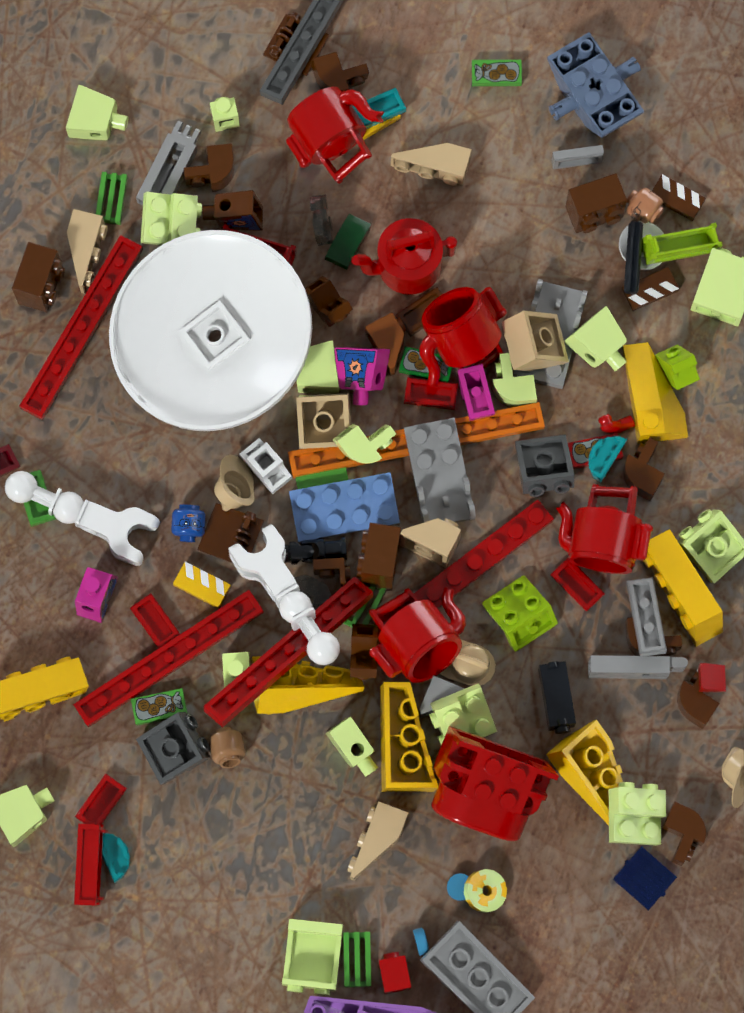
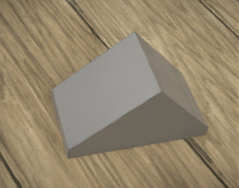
[419,675,465,718]

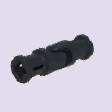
[284,537,347,565]

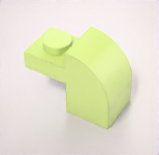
[492,353,537,408]
[332,424,396,464]

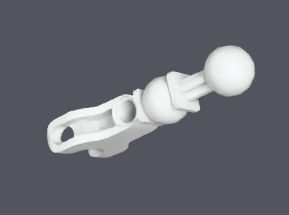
[4,471,160,566]
[228,524,340,666]

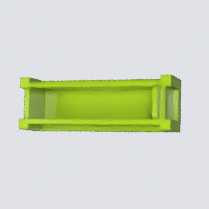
[642,222,722,265]

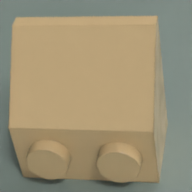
[502,311,569,371]
[296,393,351,449]
[400,518,461,568]

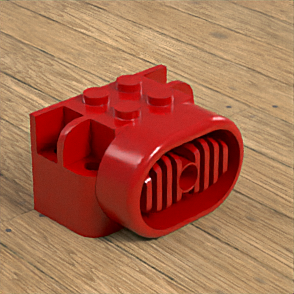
[431,726,559,841]

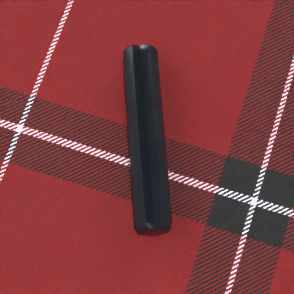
[624,221,643,295]

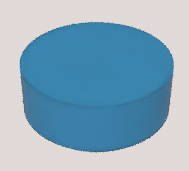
[447,873,468,901]
[413,928,429,956]

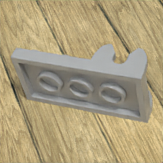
[513,279,588,389]
[404,418,476,523]
[420,921,535,1013]

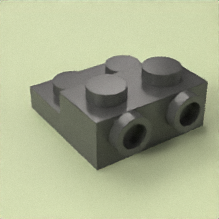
[515,434,574,497]
[136,712,211,785]

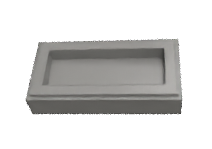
[551,145,604,169]

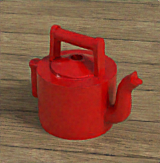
[286,87,384,184]
[351,218,457,295]
[419,287,507,387]
[556,484,653,574]
[369,587,466,683]

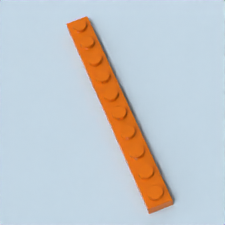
[288,402,545,479]

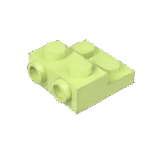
[141,192,202,245]
[678,509,744,584]
[429,683,497,746]
[609,782,666,846]

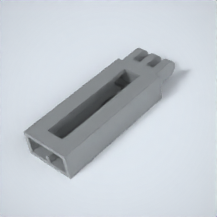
[136,121,201,205]
[588,655,688,679]

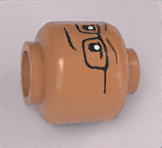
[627,188,664,224]

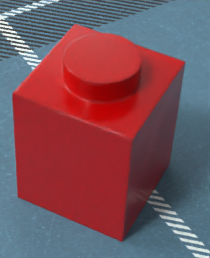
[379,952,411,994]

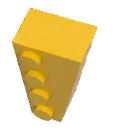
[643,529,723,647]
[0,657,89,722]
[380,682,438,792]

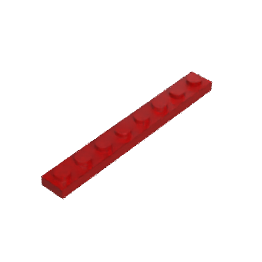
[19,235,143,420]
[374,499,554,632]
[203,576,373,728]
[73,590,264,728]

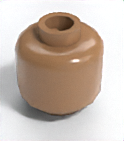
[209,727,246,768]

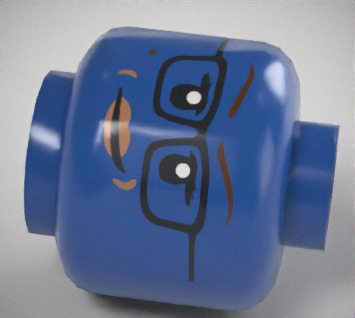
[171,505,206,542]

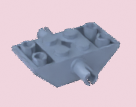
[547,32,644,138]

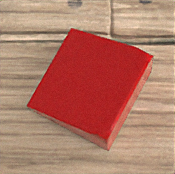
[698,663,726,692]

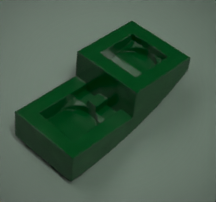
[325,214,371,270]

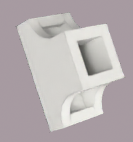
[239,438,292,494]

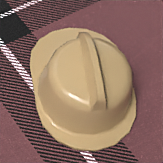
[214,455,254,511]
[440,640,496,686]
[722,747,744,808]

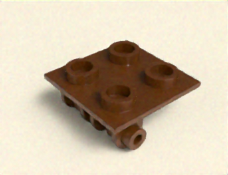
[263,12,330,76]
[197,503,264,563]

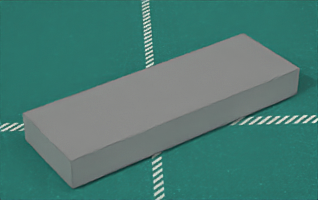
[626,577,667,657]

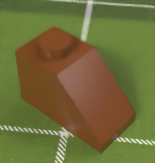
[365,312,406,376]

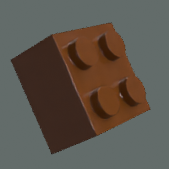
[565,173,627,233]
[12,242,65,313]
[357,523,401,591]

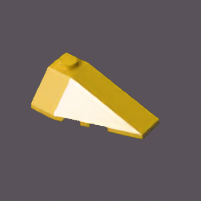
[623,342,688,444]
[251,656,364,714]
[546,719,623,825]

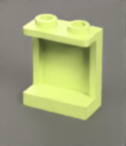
[690,248,744,327]
[282,919,343,995]

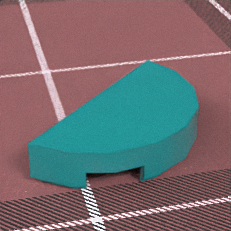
[588,436,627,484]
[102,833,130,883]

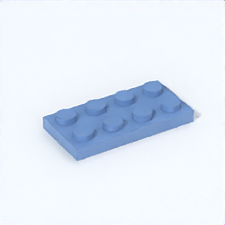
[289,472,400,542]

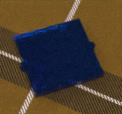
[613,846,677,911]

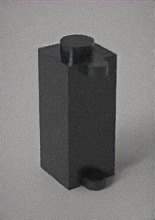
[538,661,576,734]

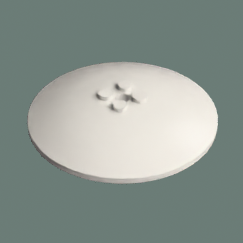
[109,230,312,431]

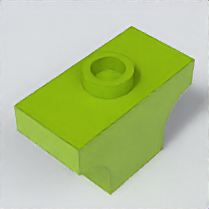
[655,344,700,390]

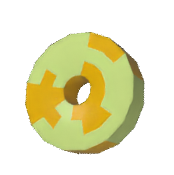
[464,869,507,913]

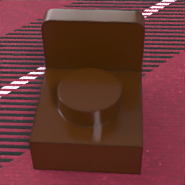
[313,558,351,587]

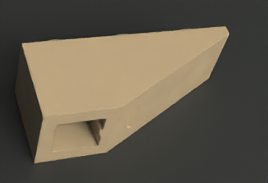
[391,143,472,186]
[67,209,108,294]
[347,801,408,881]

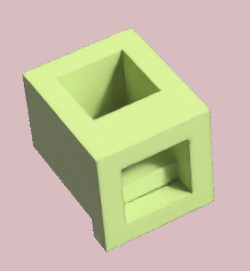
[210,97,240,132]

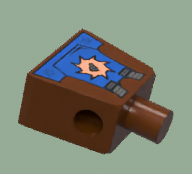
[202,190,263,231]

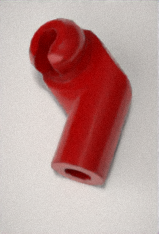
[598,414,635,434]

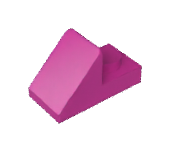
[457,364,495,421]

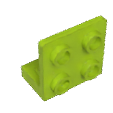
[482,576,558,652]

